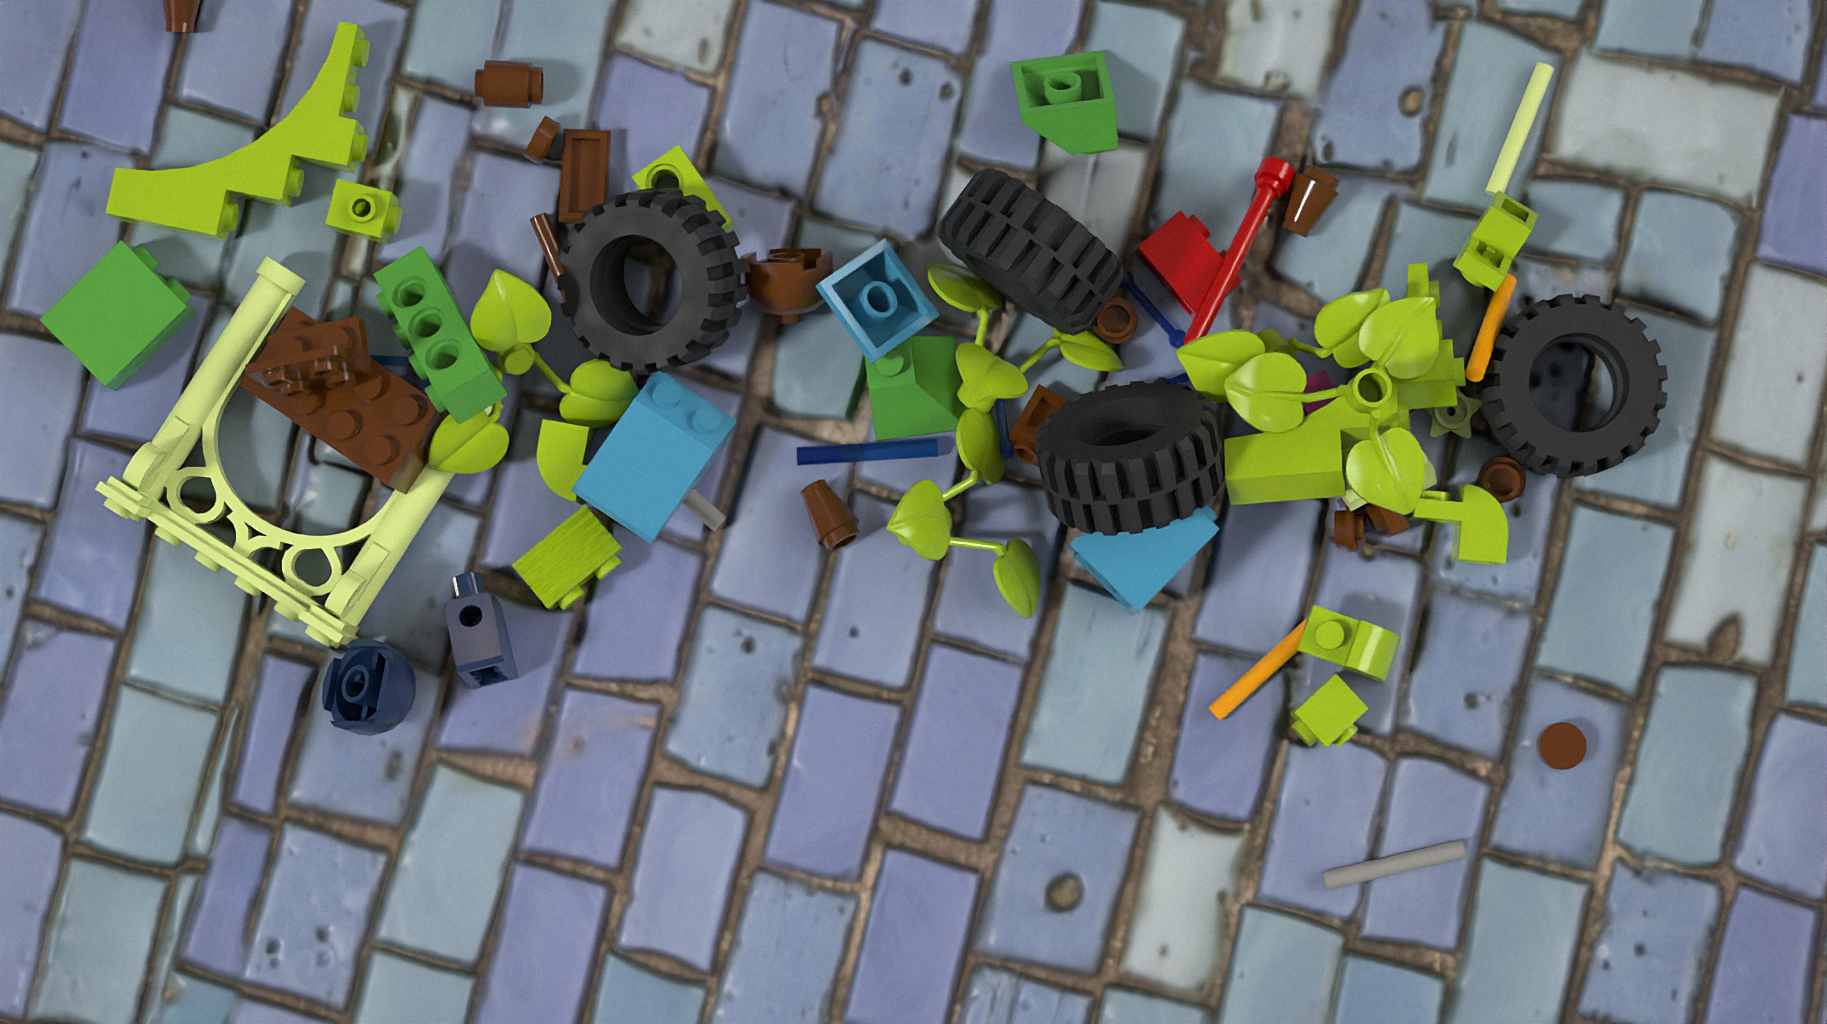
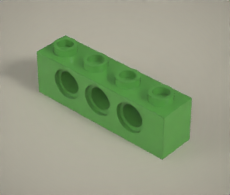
[373,245,508,425]

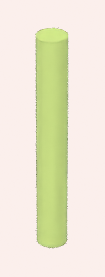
[1485,62,1554,197]

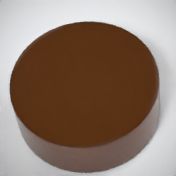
[524,115,561,164]
[1536,722,1587,770]

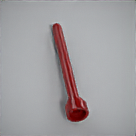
[1184,157,1296,345]

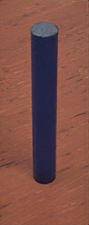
[796,438,938,466]

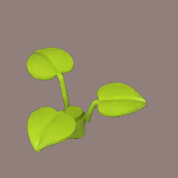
[924,264,1125,413]
[428,269,640,474]
[1176,286,1391,417]
[1223,297,1439,515]
[886,407,1041,619]

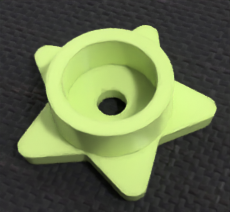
[1425,386,1482,439]

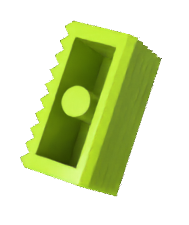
[512,504,624,611]

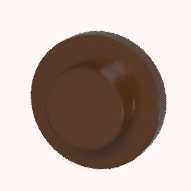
[1091,297,1138,345]
[1478,455,1526,503]
[1334,506,1367,552]

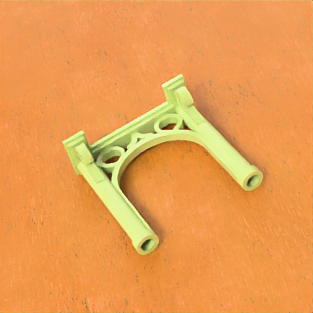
[95,256,504,648]

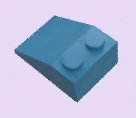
[571,371,737,544]

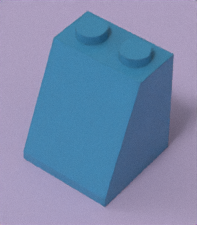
[1066,505,1219,615]

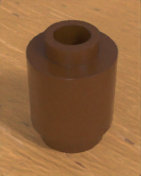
[474,60,544,109]

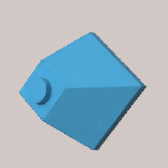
[815,238,940,364]

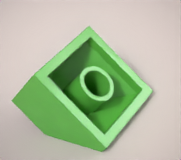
[1010,50,1118,155]
[864,336,966,441]

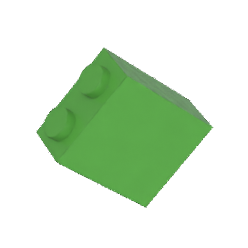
[39,240,197,391]

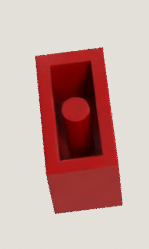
[1135,210,1242,320]

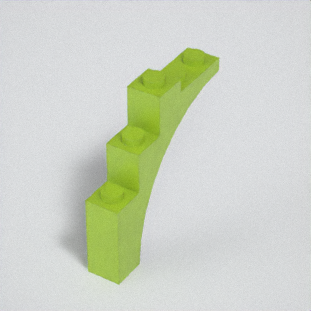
[105,21,370,242]
[1224,262,1466,505]

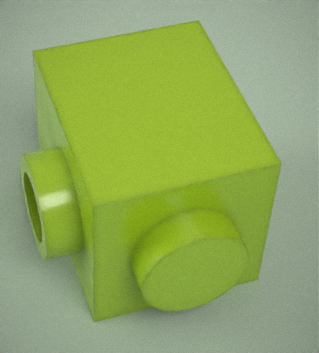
[325,179,403,245]
[1289,674,1369,748]

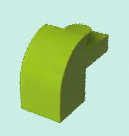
[1453,190,1539,292]
[537,419,594,505]
[1407,484,1508,566]
[1296,605,1401,683]

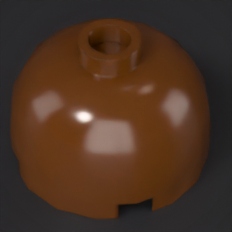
[739,247,834,324]

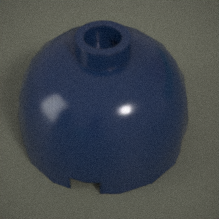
[322,637,416,736]

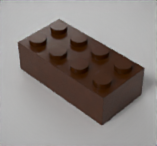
[240,306,450,495]

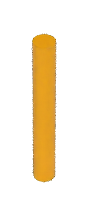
[1465,274,1517,382]
[1208,617,1308,722]

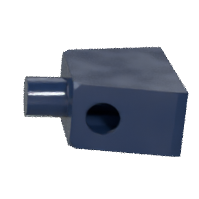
[444,572,519,690]

